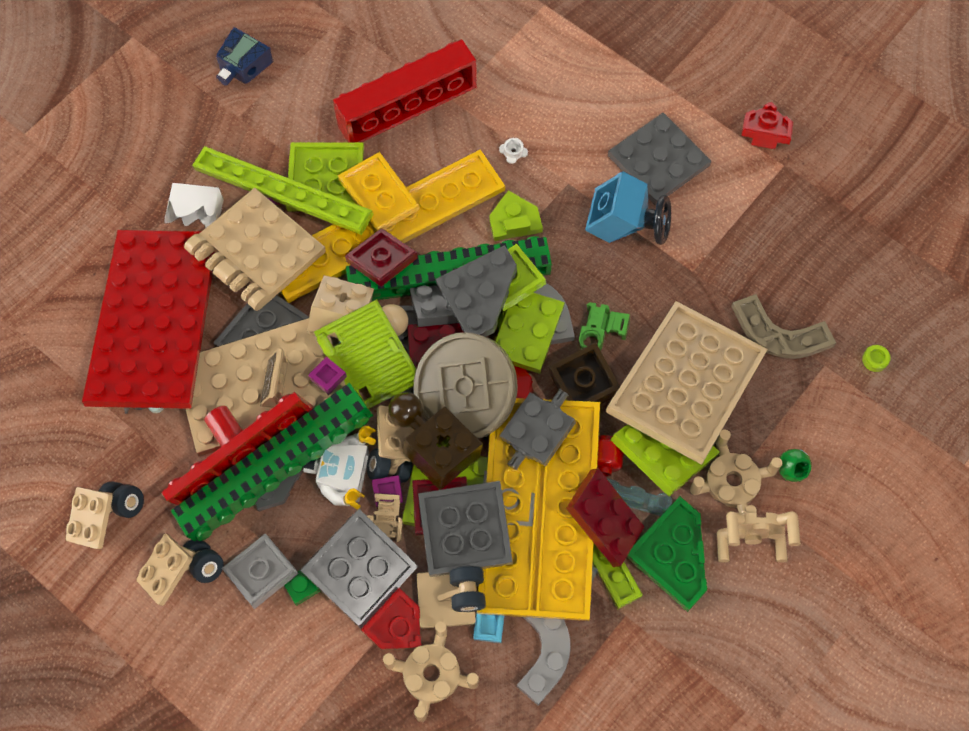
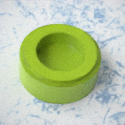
[862,345,891,372]

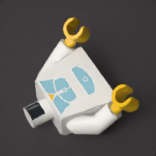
[303,426,377,509]

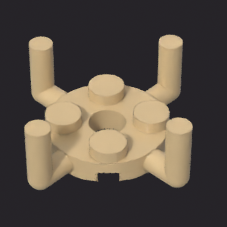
[690,430,782,514]
[717,511,801,562]
[383,621,479,722]

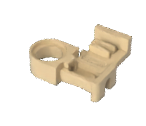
[366,494,403,542]

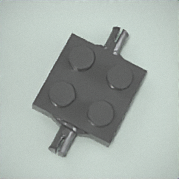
[500,389,576,471]

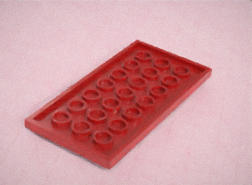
[82,230,216,409]

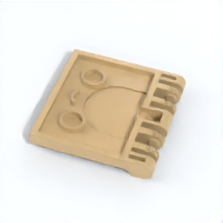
[184,188,326,311]

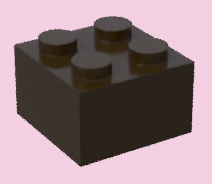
[549,342,620,404]

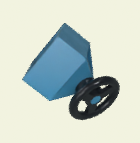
[585,171,672,245]

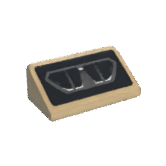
[260,348,288,408]

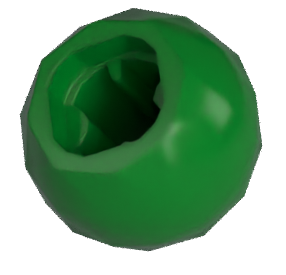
[778,449,812,482]

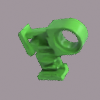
[579,302,630,350]

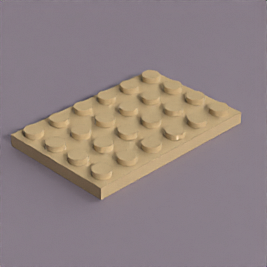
[606,301,768,465]
[186,318,345,457]

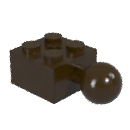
[388,392,483,490]

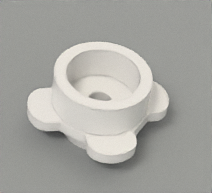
[499,138,528,164]

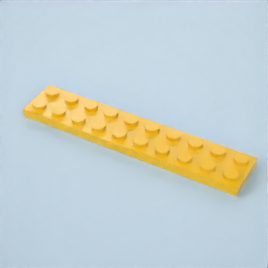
[281,149,505,303]

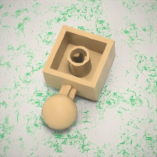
[307,275,408,338]

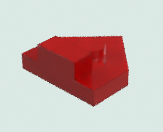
[741,102,793,149]
[361,588,421,649]

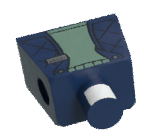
[216,27,273,86]

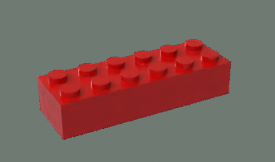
[333,39,477,143]

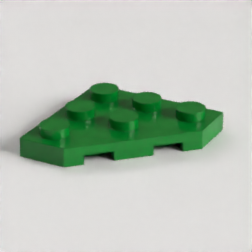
[627,496,707,612]

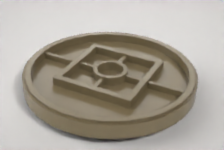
[414,332,517,439]

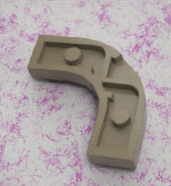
[731,294,836,359]

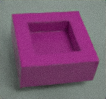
[308,357,347,395]
[372,475,404,507]

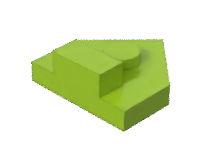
[489,190,543,241]

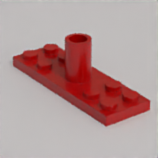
[161,392,314,505]

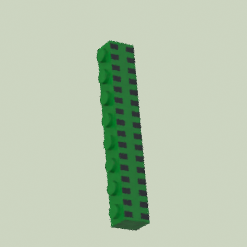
[346,236,552,301]
[171,383,374,541]

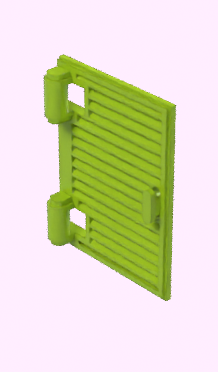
[314,299,416,408]

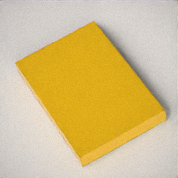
[338,152,420,232]

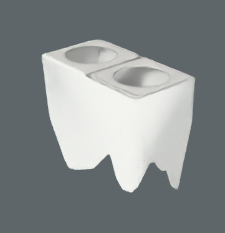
[165,183,224,228]

